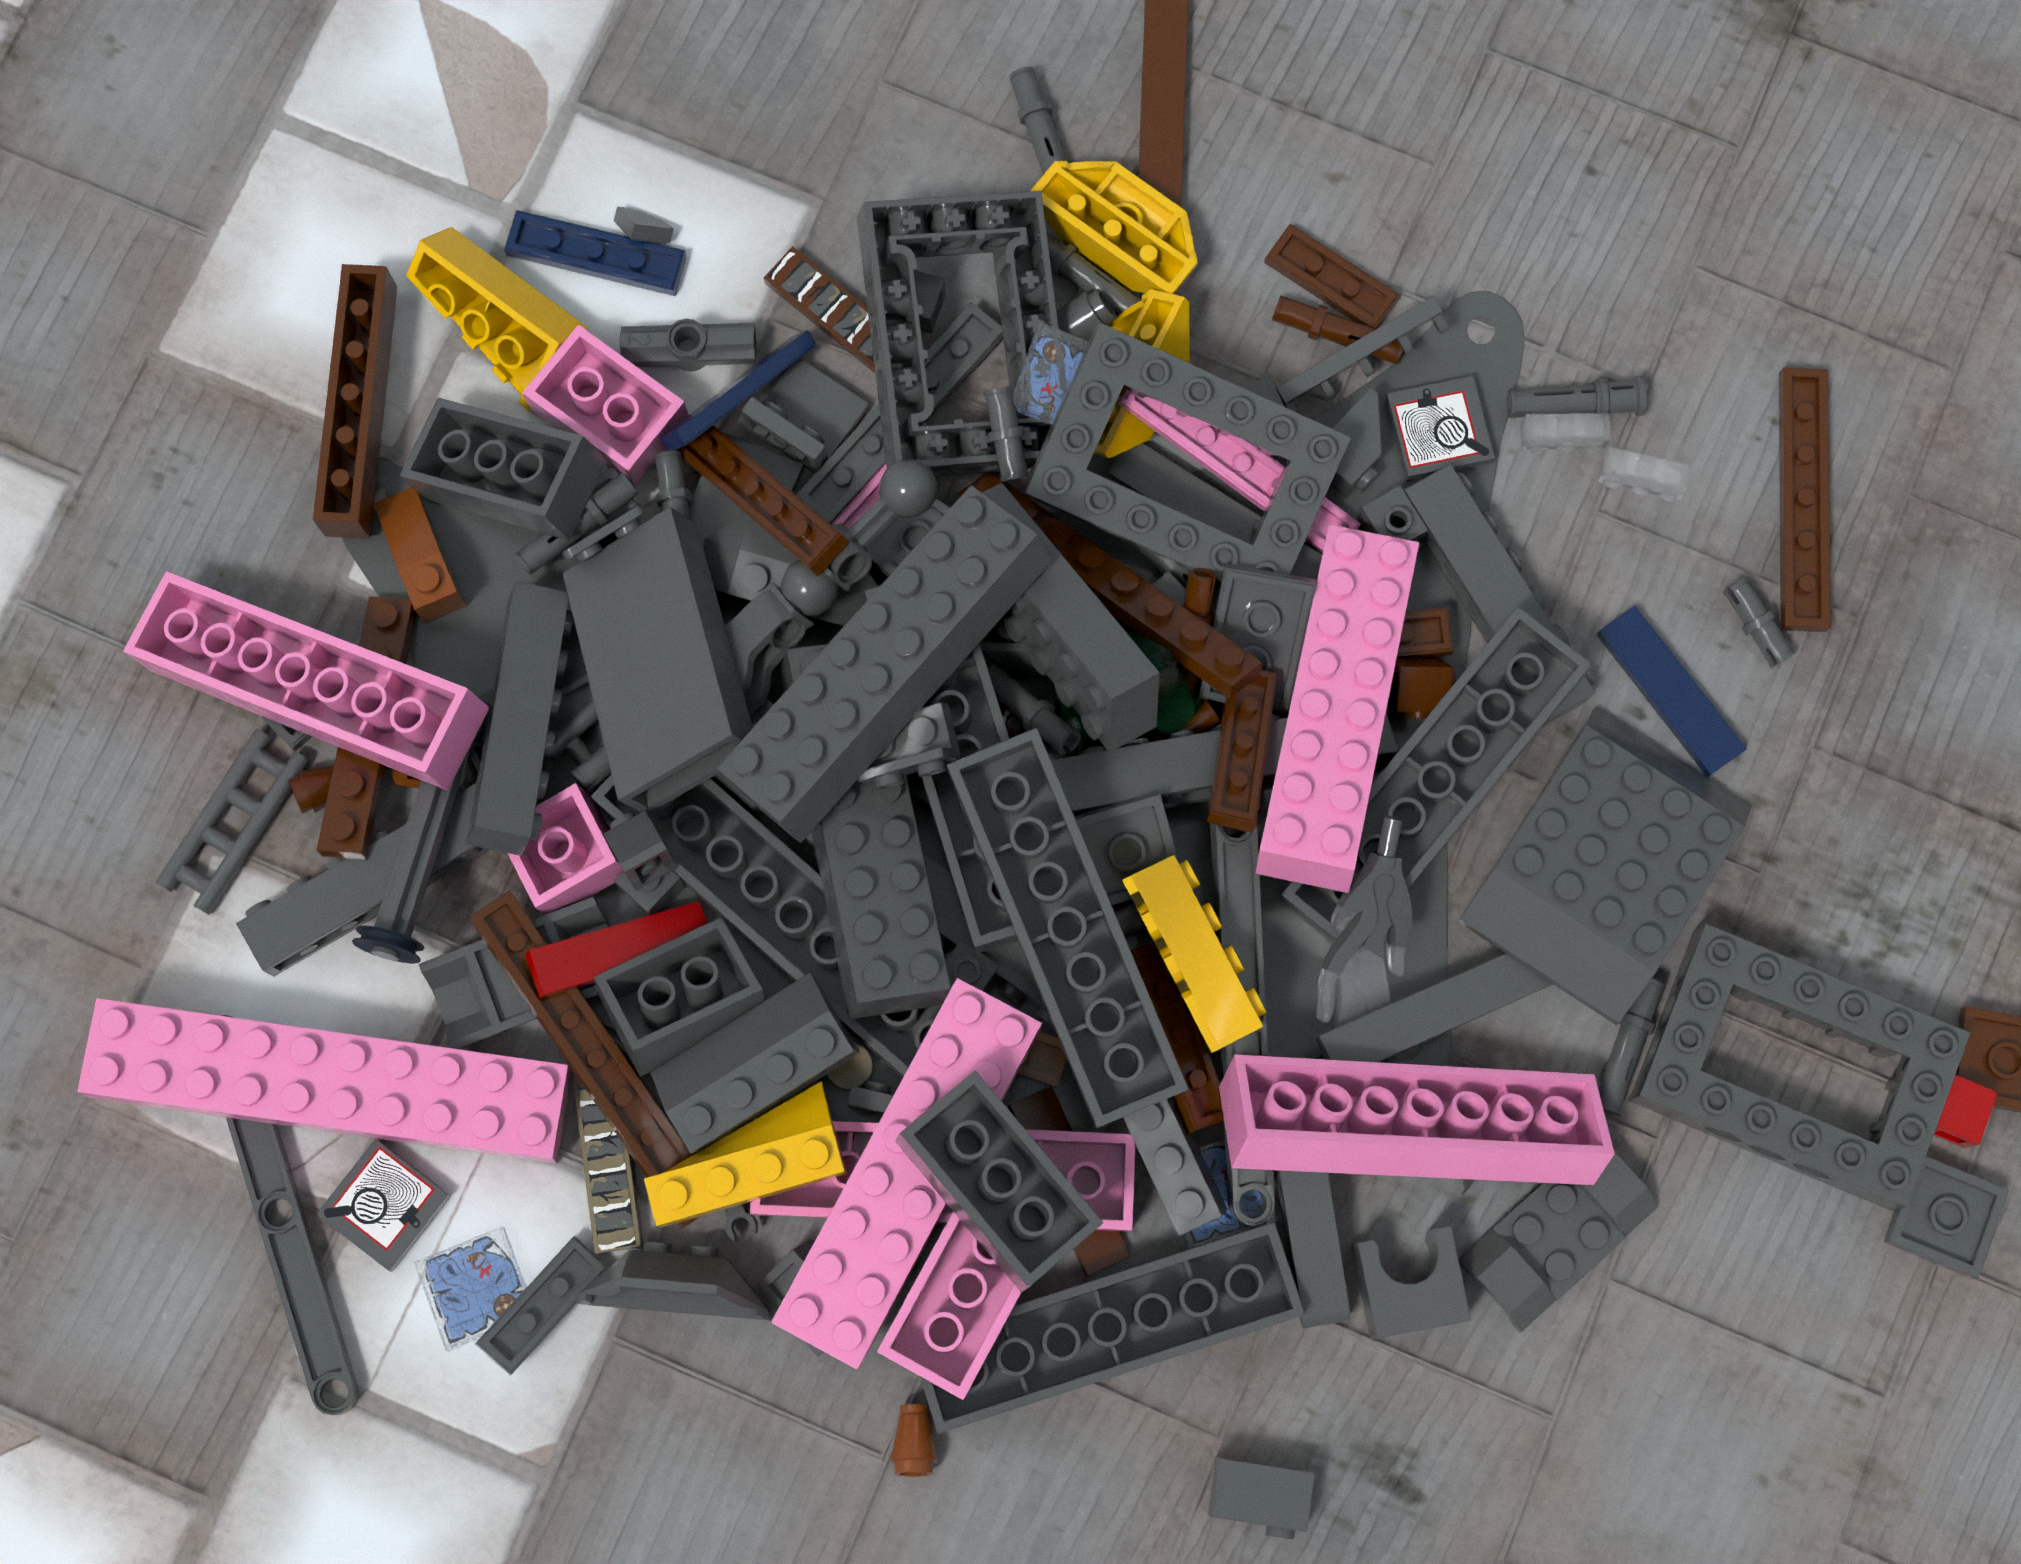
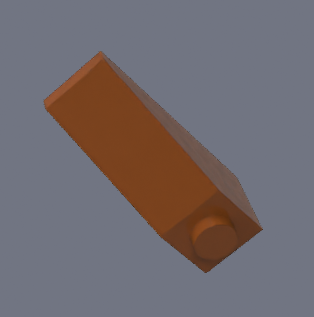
[374,487,467,624]

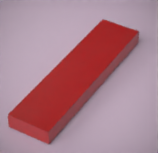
[525,901,707,998]

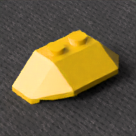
[1031,161,1198,294]
[1094,289,1190,458]

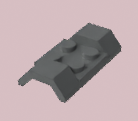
[418,896,609,1049]
[1458,1151,1658,1333]

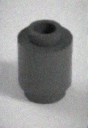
[1056,289,1117,352]

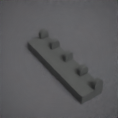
[1276,296,1449,414]

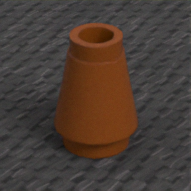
[890,1404,938,1477]

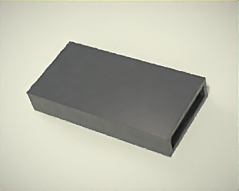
[563,507,753,814]

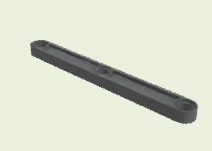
[1210,822,1275,1226]
[220,1015,359,1415]

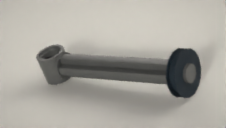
[352,700,489,964]

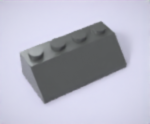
[650,972,861,1154]

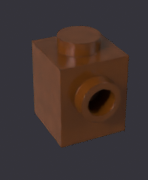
[1387,657,1457,719]

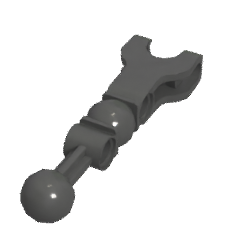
[725,459,938,716]

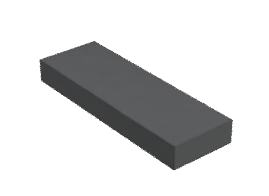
[475,1236,609,1376]

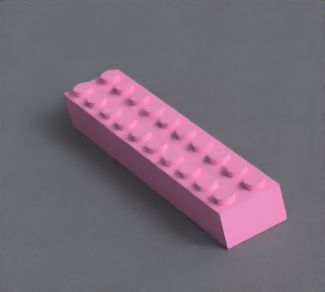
[77,998,572,1164]

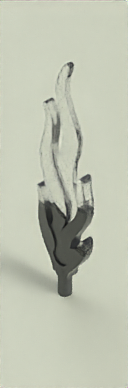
[1316,816,1412,1059]

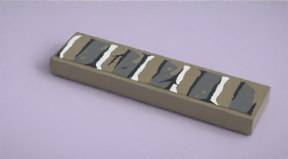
[571,1069,643,1254]

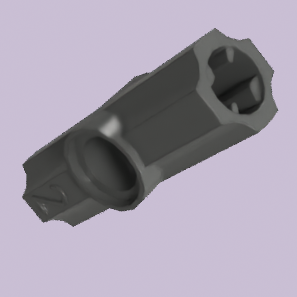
[620,318,757,372]

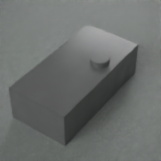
[399,397,607,540]
[895,1070,1104,1293]

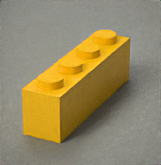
[406,227,588,412]
[1122,855,1266,1053]
[644,1081,847,1227]

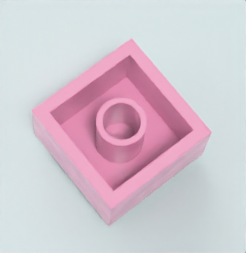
[508,783,623,915]

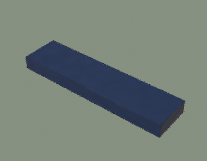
[504,210,687,296]
[660,330,816,451]
[1596,606,1747,777]

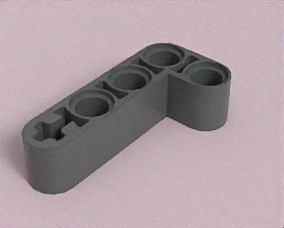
[1274,1170,1350,1329]

